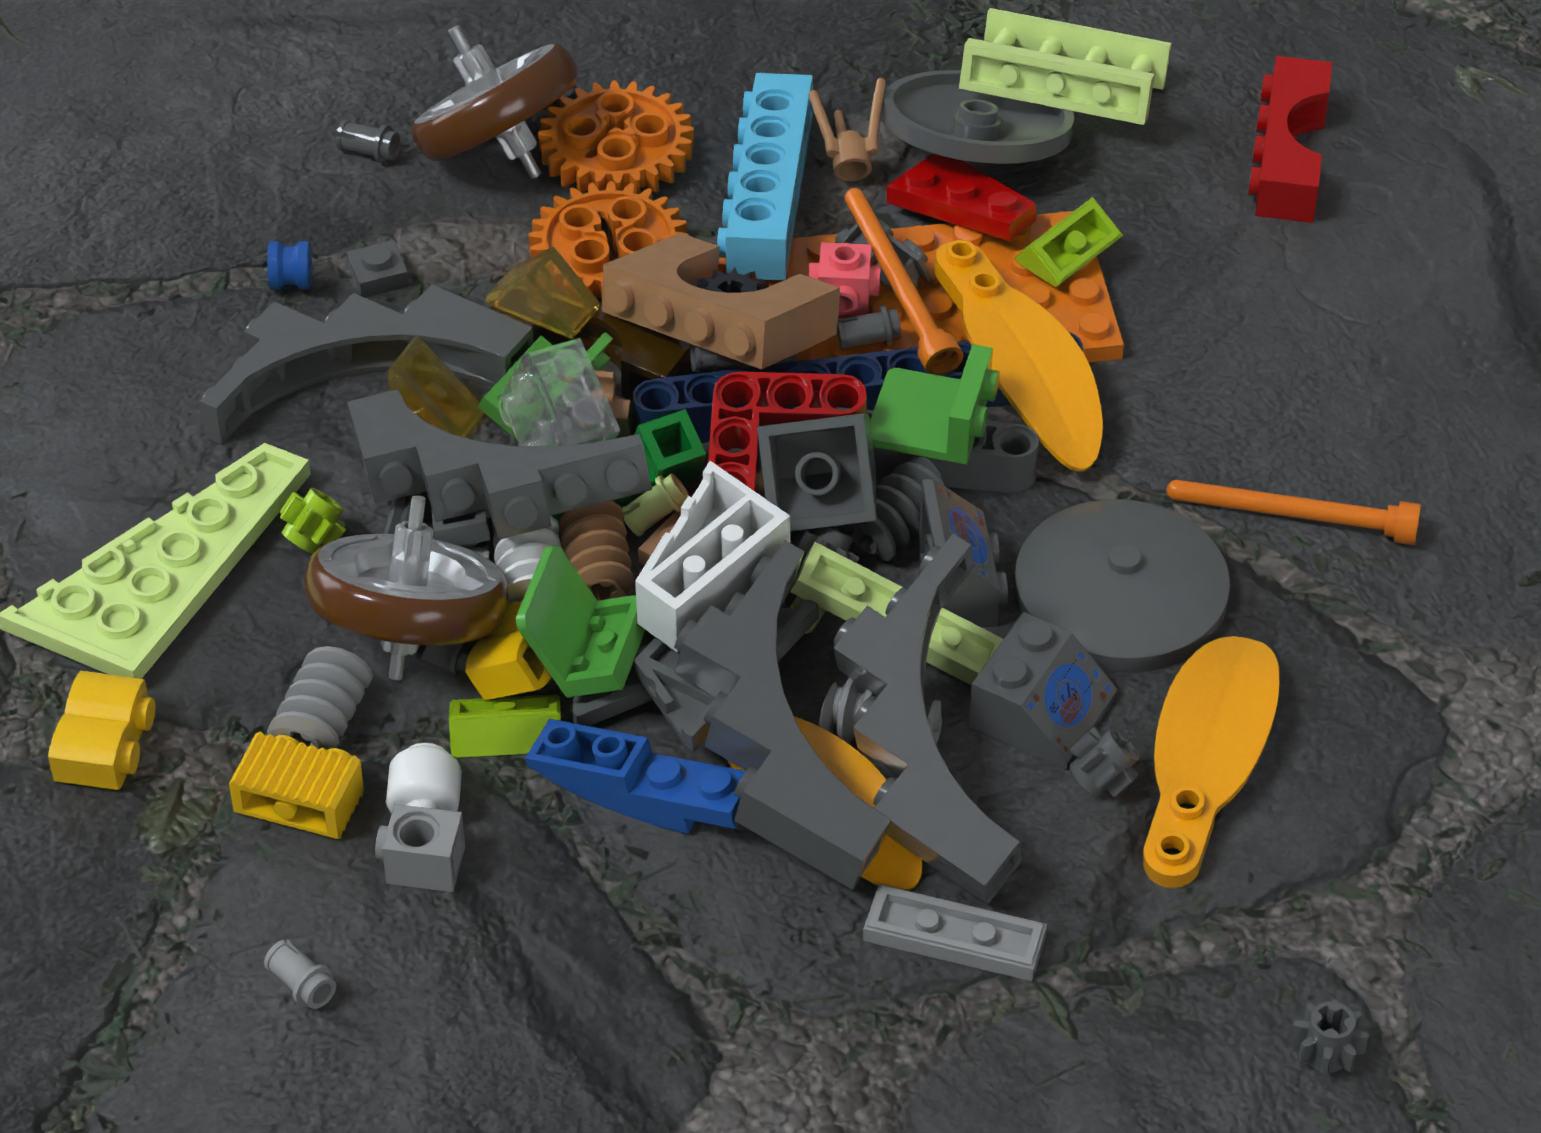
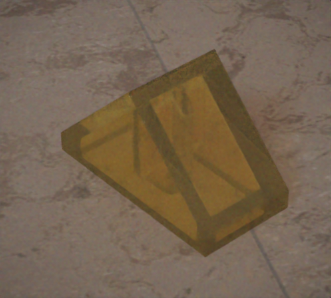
[486,246,599,339]
[387,336,484,438]

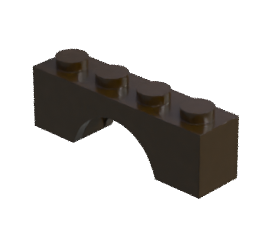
[489,272,696,401]

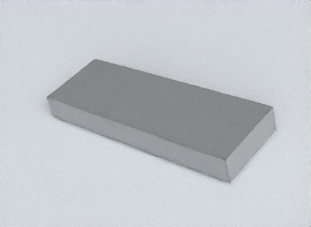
[863,884,1047,981]

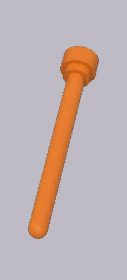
[845,188,963,376]
[1166,480,1421,546]

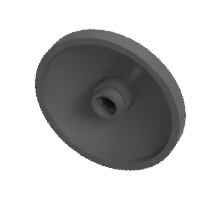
[882,70,1074,164]
[1014,499,1230,672]

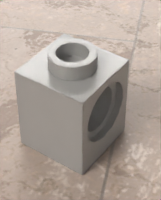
[375,804,465,892]

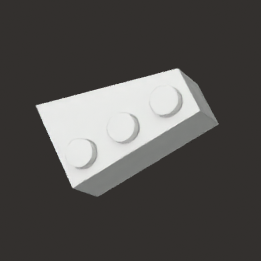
[635,461,790,653]

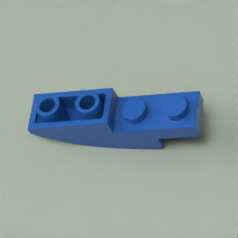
[525,719,745,834]

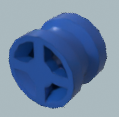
[267,241,313,290]

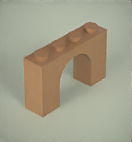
[602,233,840,369]

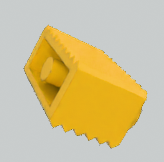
[229,731,364,839]

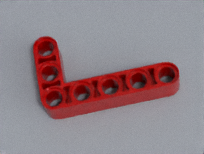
[708,372,867,493]

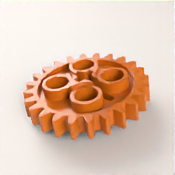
[538,80,694,194]
[528,181,689,299]

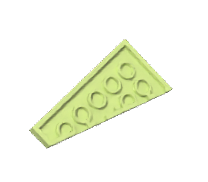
[0,443,311,679]

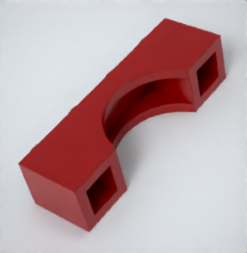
[1248,56,1333,223]

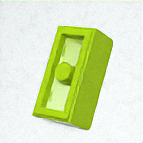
[1014,197,1123,287]
[449,694,561,758]

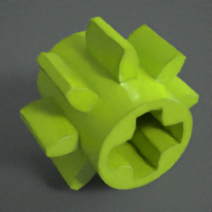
[280,488,347,554]

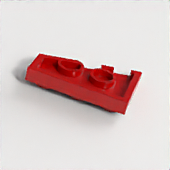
[886,153,1036,241]

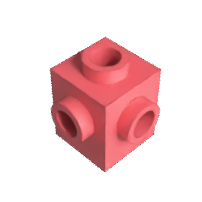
[809,242,880,319]

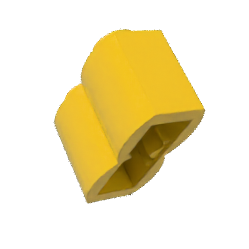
[465,600,552,701]
[48,671,156,790]

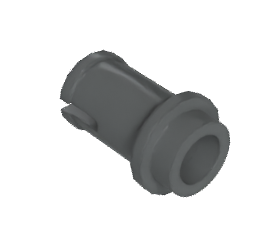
[336,120,401,163]
[837,306,902,351]

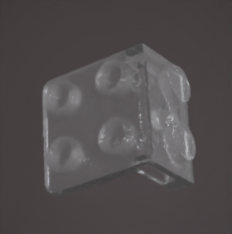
[498,338,621,446]

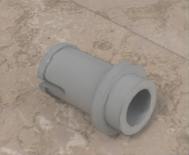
[264,939,336,1009]

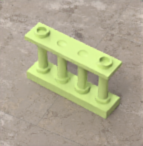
[959,8,1172,125]

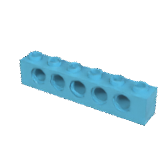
[717,73,813,280]

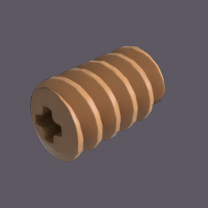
[558,500,634,601]

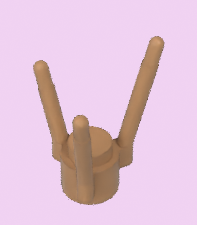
[809,78,885,182]

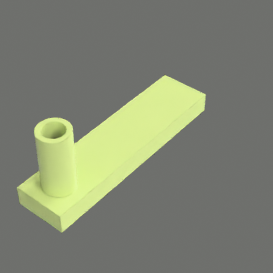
[790,542,1003,685]

